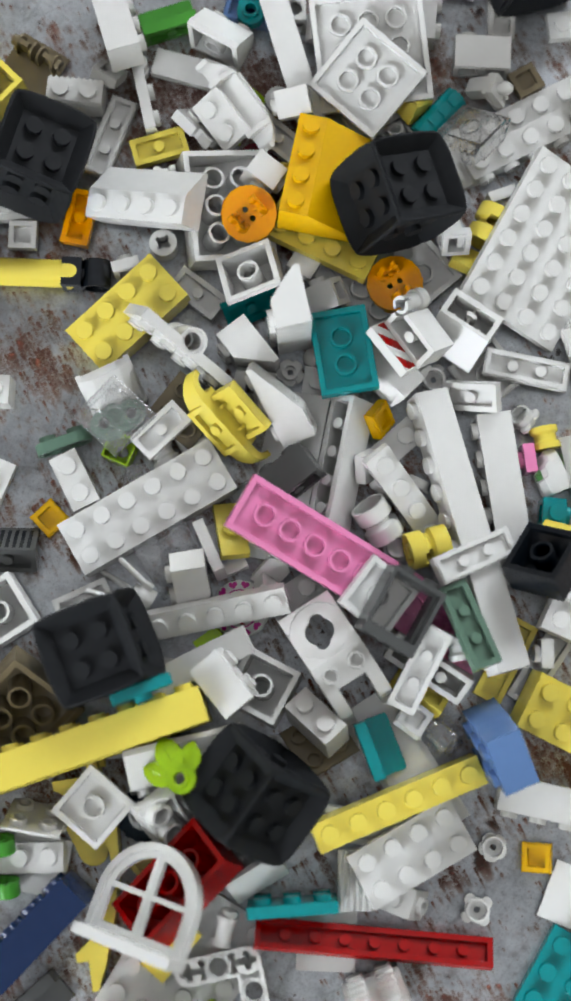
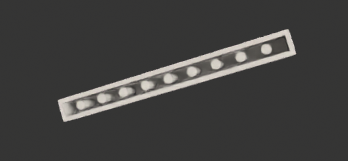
[406,387,531,678]

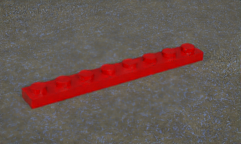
[253,918,494,971]

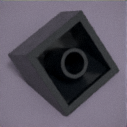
[502,522,571,602]

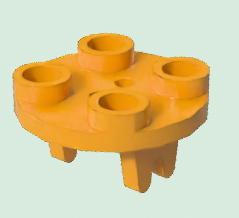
[221,185,278,243]
[367,256,423,313]

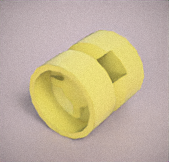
[469,200,505,250]
[402,524,453,570]

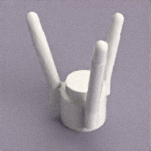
[83,557,158,611]

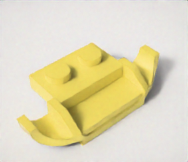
[183,369,272,464]

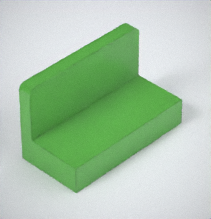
[138,0,196,47]

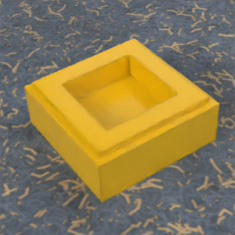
[364,399,395,440]
[29,498,70,539]
[521,841,553,874]

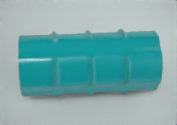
[410,87,466,134]

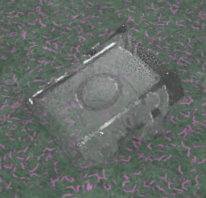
[437,105,511,165]

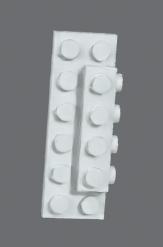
[443,76,571,191]

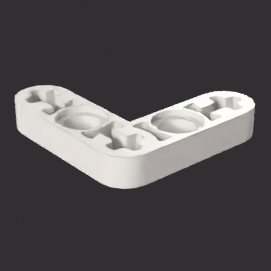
[175,946,270,1001]

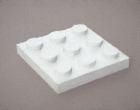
[308,17,428,140]

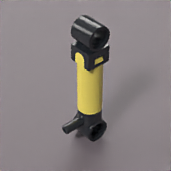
[0,256,112,293]

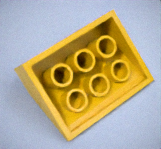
[277,113,373,242]

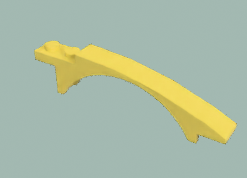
[52,759,122,992]

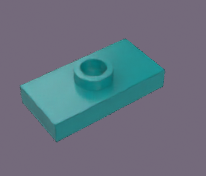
[109,672,173,707]

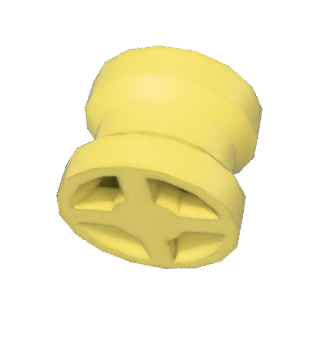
[529,424,561,453]

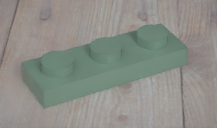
[438,579,502,673]

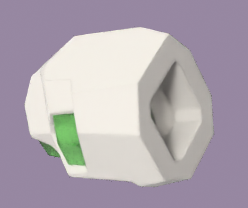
[533,449,571,498]

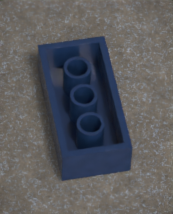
[0,869,95,996]

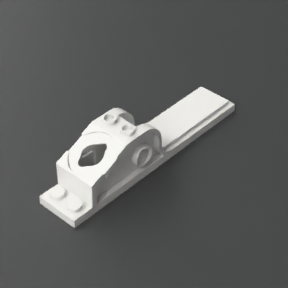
[274,573,470,820]

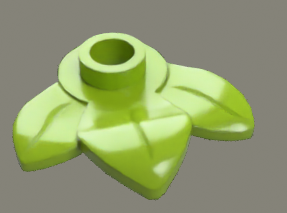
[143,738,202,795]

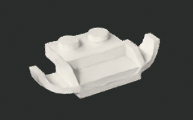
[192,58,276,152]

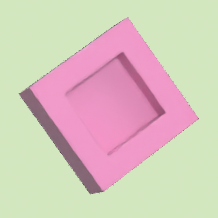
[518,442,538,476]

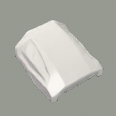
[372,343,431,407]
[74,353,148,425]
[130,773,196,845]

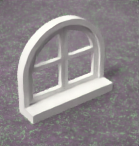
[70,842,203,974]

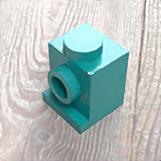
[537,497,571,525]

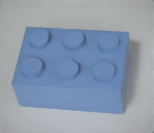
[462,698,540,796]

